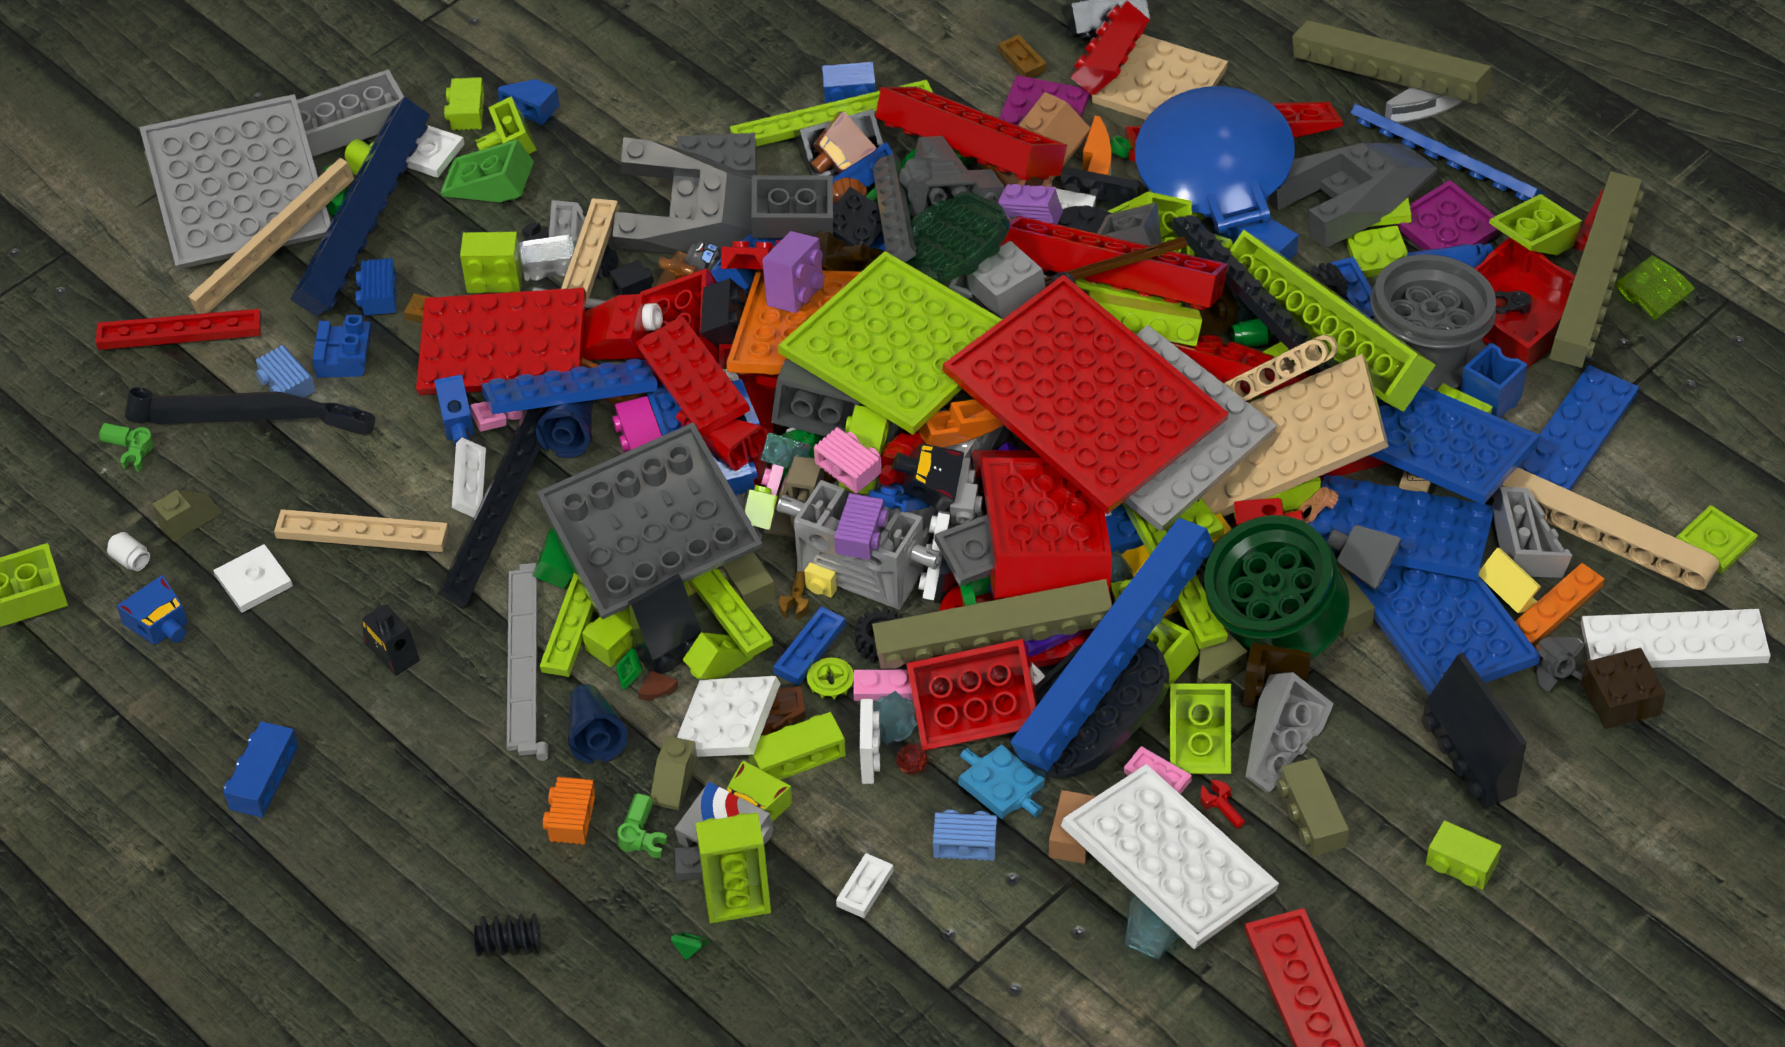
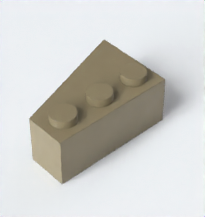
[763,456,824,538]

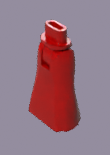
[676,410,768,471]

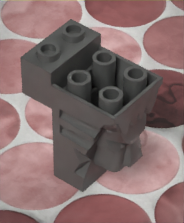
[898,136,1004,231]

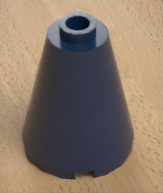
[536,400,593,458]
[568,684,628,764]

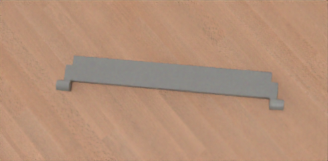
[507,556,548,761]

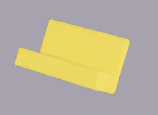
[1479,547,1541,613]

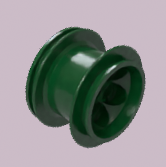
[1204,515,1350,661]

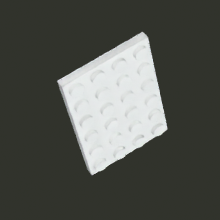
[1061,764,1279,949]

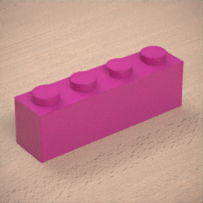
[612,396,662,453]

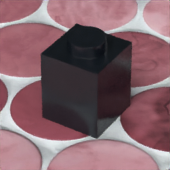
[609,260,654,296]

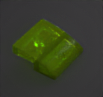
[1615,255,1695,320]

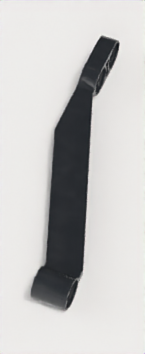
[125,387,375,434]

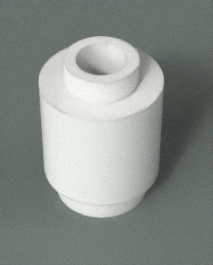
[107,532,150,571]

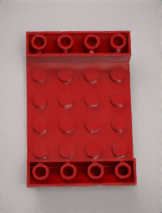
[972,450,1112,600]

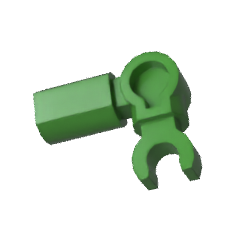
[99,423,154,472]
[617,793,667,858]

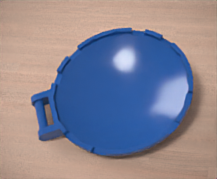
[1135,86,1295,234]

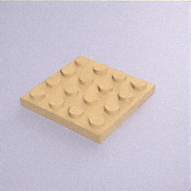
[1092,34,1228,120]

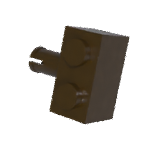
[809,231,869,271]

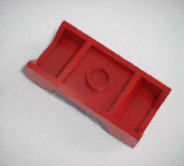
[721,240,781,271]

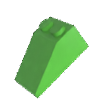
[440,139,534,202]

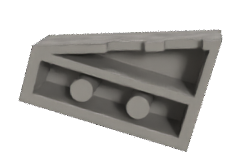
[1492,487,1572,578]

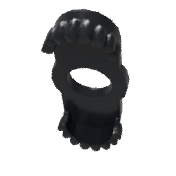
[1494,291,1532,314]

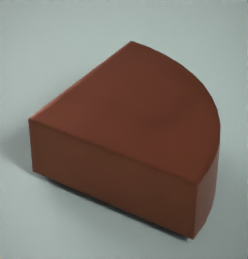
[638,671,678,701]

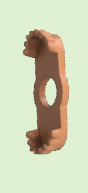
[1298,487,1339,524]

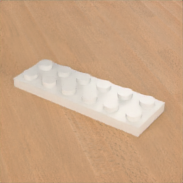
[1581,609,1770,668]

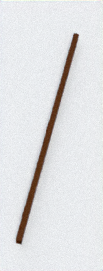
[974,236,1188,307]

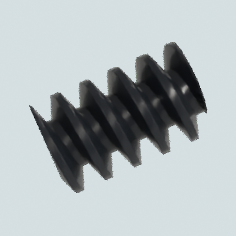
[474,914,541,957]

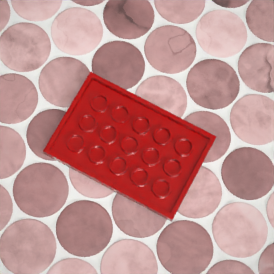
[416,288,586,395]

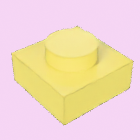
[804,563,837,598]

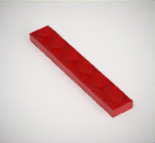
[96,309,262,350]

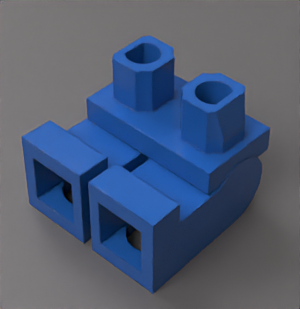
[312,315,371,378]

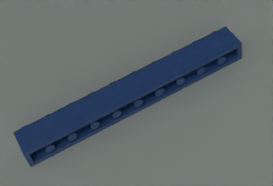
[290,97,430,317]

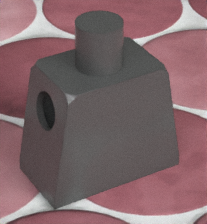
[1327,525,1402,591]

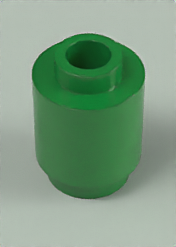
[1230,318,1272,347]

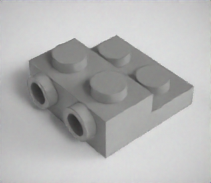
[950,457,984,526]

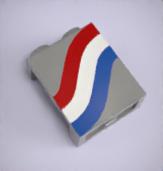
[675,782,773,847]

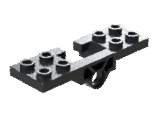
[833,187,883,247]

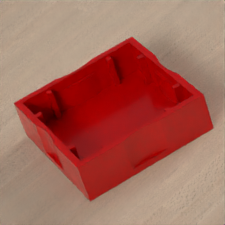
[1474,237,1576,368]

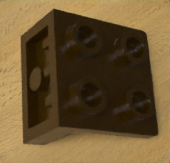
[1194,284,1239,336]
[1242,642,1311,708]

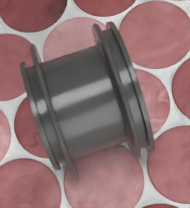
[1370,254,1496,391]

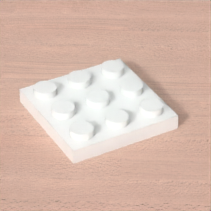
[677,676,781,757]

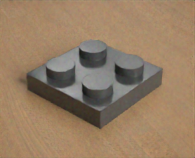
[934,515,994,586]

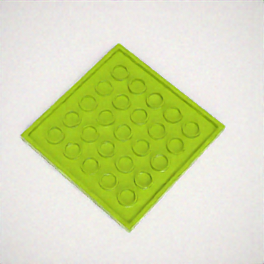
[778,251,1003,434]

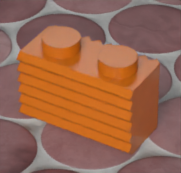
[543,777,596,845]

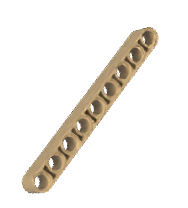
[1491,467,1719,590]

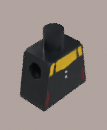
[892,444,964,511]
[362,605,420,676]

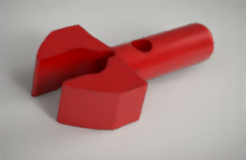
[1200,780,1245,829]

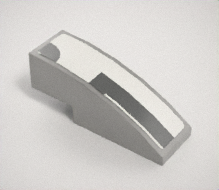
[1385,87,1462,123]

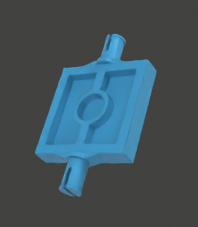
[958,744,1045,819]

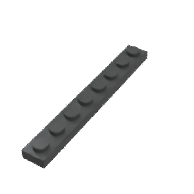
[872,153,916,262]

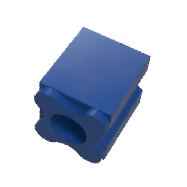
[1460,343,1527,418]

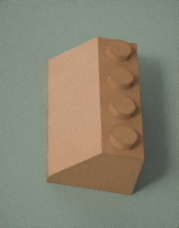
[987,92,1091,189]

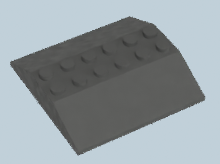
[536,422,763,619]

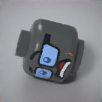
[685,240,722,273]

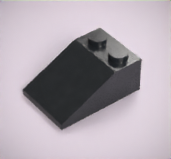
[628,573,702,674]

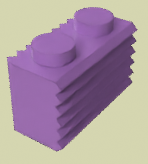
[998,184,1063,224]
[834,493,889,560]

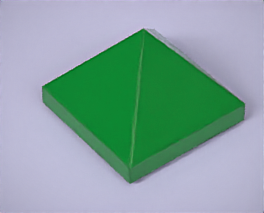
[615,648,645,690]
[671,931,710,960]

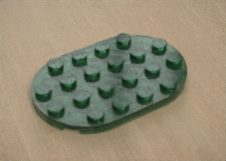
[905,192,1011,284]

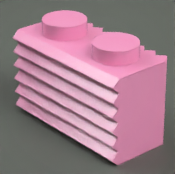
[814,427,881,494]

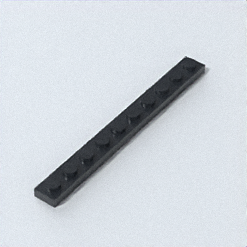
[1170,215,1340,375]
[437,406,551,609]

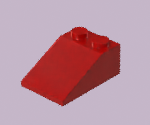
[582,294,650,360]

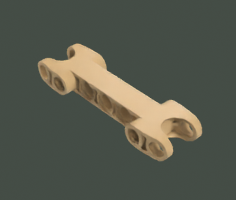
[1224,334,1338,401]

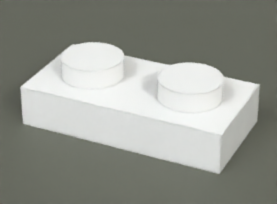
[836,853,893,918]

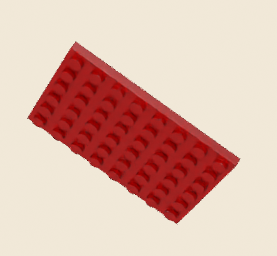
[942,274,1229,514]

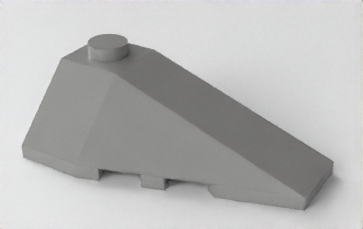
[1245,672,1334,793]

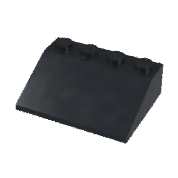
[1422,653,1527,809]

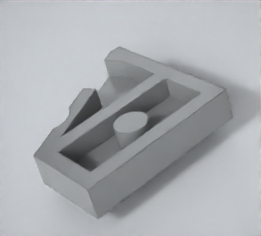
[548,200,585,248]

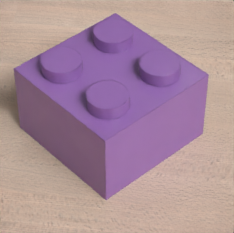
[762,231,824,313]

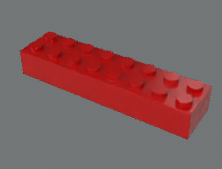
[875,87,1067,180]
[1000,216,1228,310]

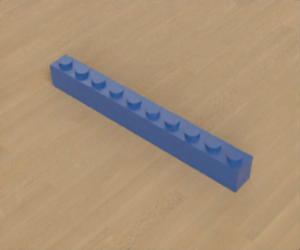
[1010,518,1215,771]

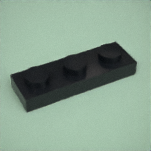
[1061,167,1140,204]

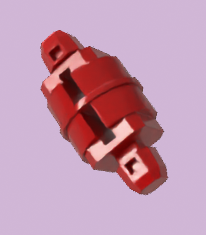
[879,432,924,486]

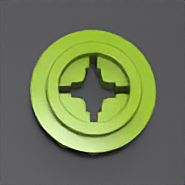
[807,658,854,700]

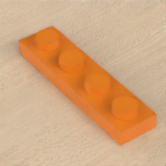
[1515,563,1605,647]

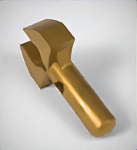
[778,571,809,620]

